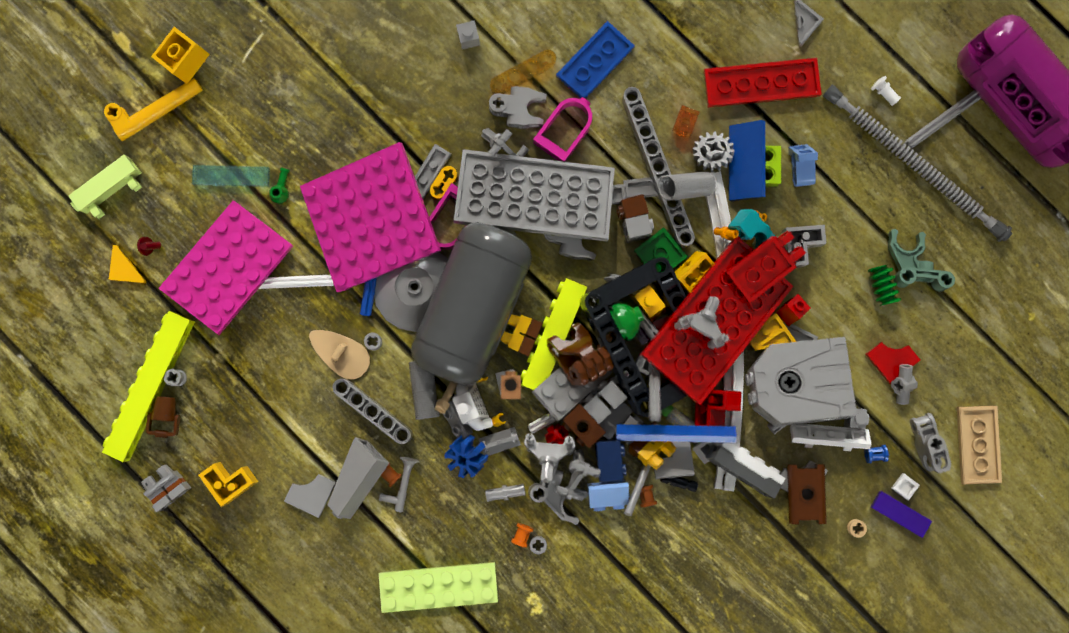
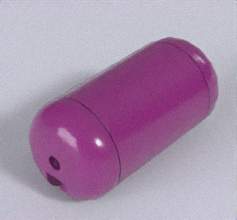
[956,14,1069,168]

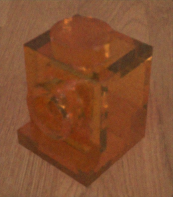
[672,105,700,138]

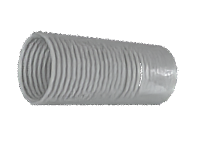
[659,172,716,201]
[409,361,440,420]

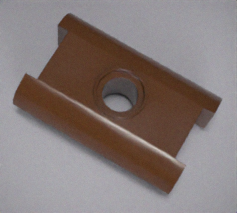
[787,464,827,524]

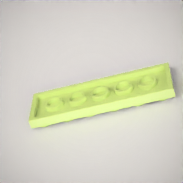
[379,562,498,613]

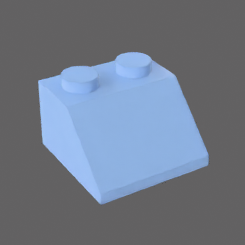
[587,480,629,511]

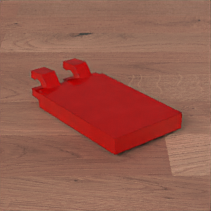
[726,231,806,303]

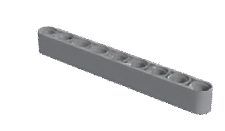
[622,87,695,248]

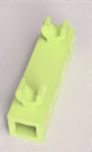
[68,155,142,219]

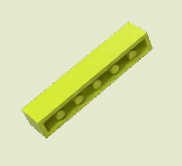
[521,278,587,390]

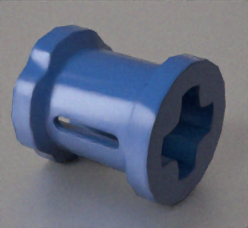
[864,445,889,463]

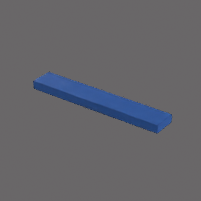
[616,424,737,443]

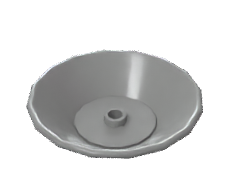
[374,252,448,332]

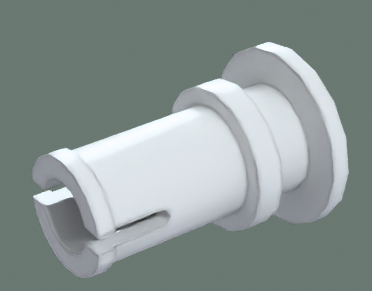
[871,76,901,106]

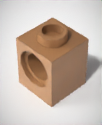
[501,371,521,399]

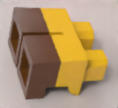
[500,314,543,357]
[628,421,676,470]

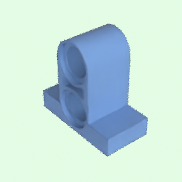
[788,144,818,187]

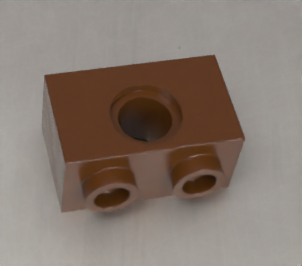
[616,194,649,222]
[562,403,606,448]

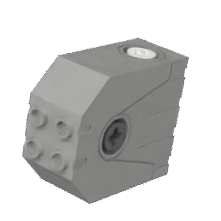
[745,337,857,426]

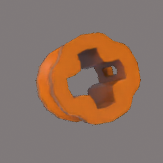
[511,523,534,548]

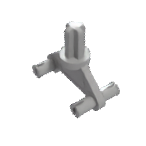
[481,128,529,157]
[674,296,729,349]
[524,433,575,483]
[554,449,600,502]

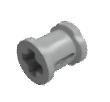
[164,369,187,386]

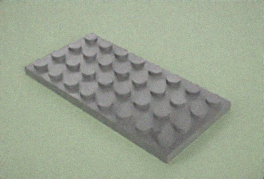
[454,150,615,242]

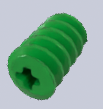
[868,264,901,306]

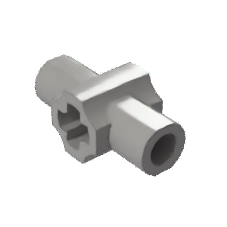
[891,364,918,405]

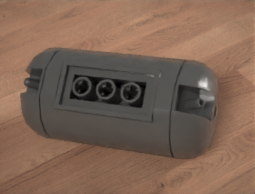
[411,222,532,385]

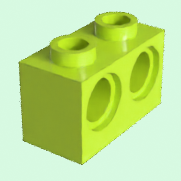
[765,146,781,187]

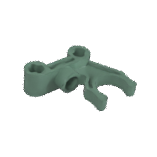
[887,229,955,292]

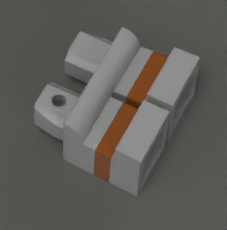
[141,464,191,512]

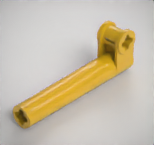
[104,78,203,141]

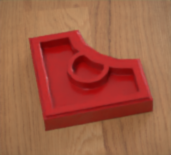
[865,342,920,384]

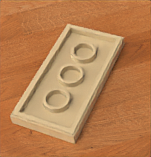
[957,406,1002,484]

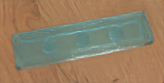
[192,165,270,187]

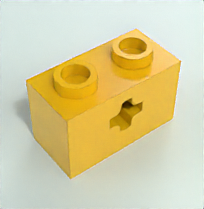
[675,251,714,293]

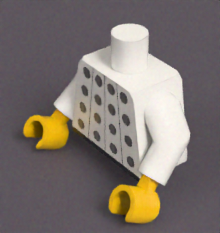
[452,377,506,431]

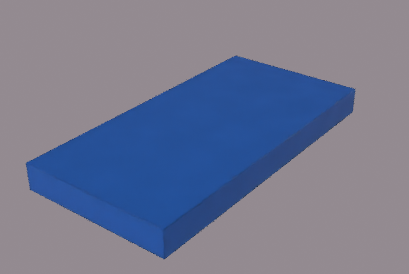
[556,21,635,99]
[729,120,765,201]

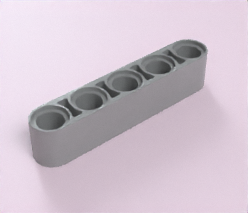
[332,379,413,444]

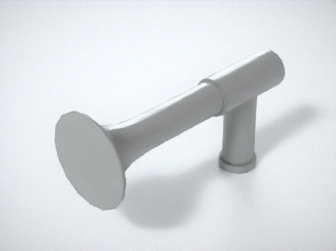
[379,457,419,512]

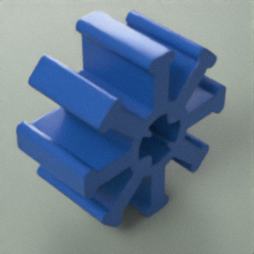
[445,435,488,478]

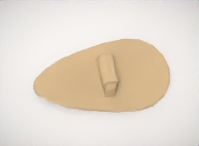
[309,330,370,379]

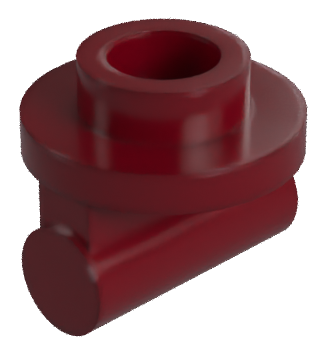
[137,237,161,256]

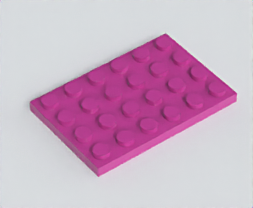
[158,200,293,335]

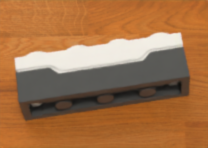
[705,442,786,499]

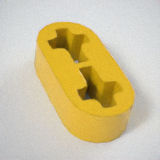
[430,166,458,200]

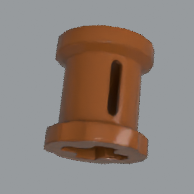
[381,463,402,488]
[640,484,657,508]

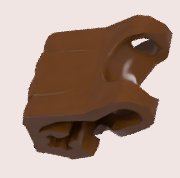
[547,322,614,386]

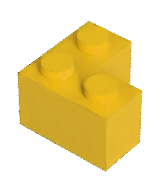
[198,462,259,507]

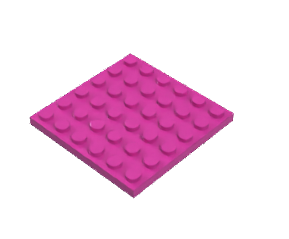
[300,142,441,293]

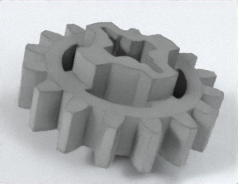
[692,131,734,172]

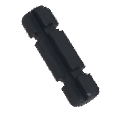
[660,477,698,492]

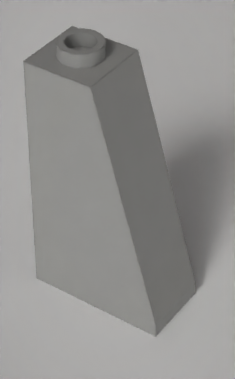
[327,437,389,519]

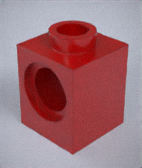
[775,294,811,326]

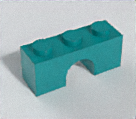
[728,209,785,250]

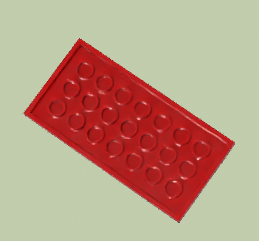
[640,236,794,405]

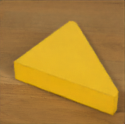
[109,245,146,284]

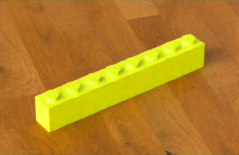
[102,311,195,462]

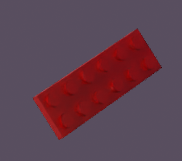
[703,58,822,108]

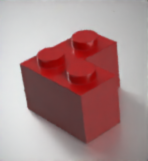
[695,390,742,426]

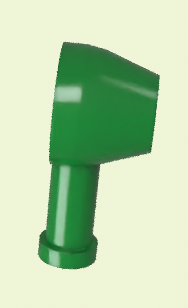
[269,168,290,204]

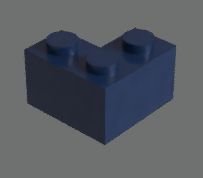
[595,440,626,482]

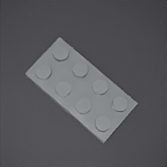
[532,367,612,421]

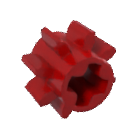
[545,424,569,444]

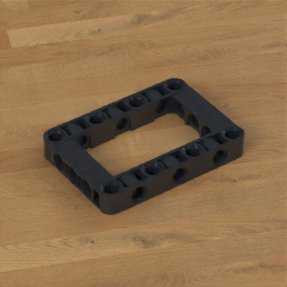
[580,257,687,417]

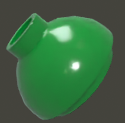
[610,303,645,341]

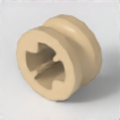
[847,519,867,538]

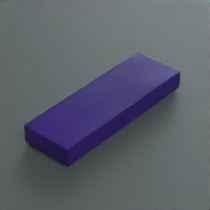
[871,491,932,538]

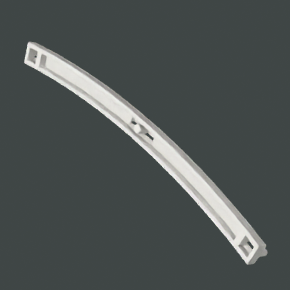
[705,171,744,492]

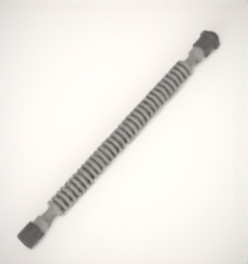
[822,84,1012,242]

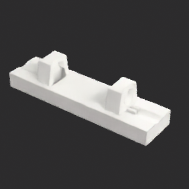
[790,424,871,451]

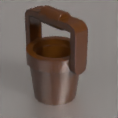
[146,396,180,438]

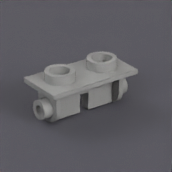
[443,400,473,438]
[479,427,521,456]

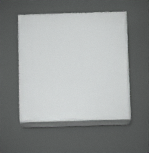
[891,473,920,501]

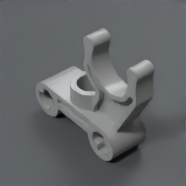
[528,461,588,525]

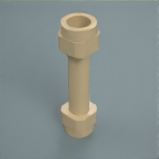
[435,381,458,414]

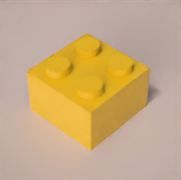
[151,27,210,84]

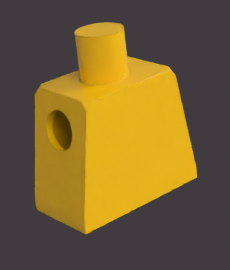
[629,284,666,322]

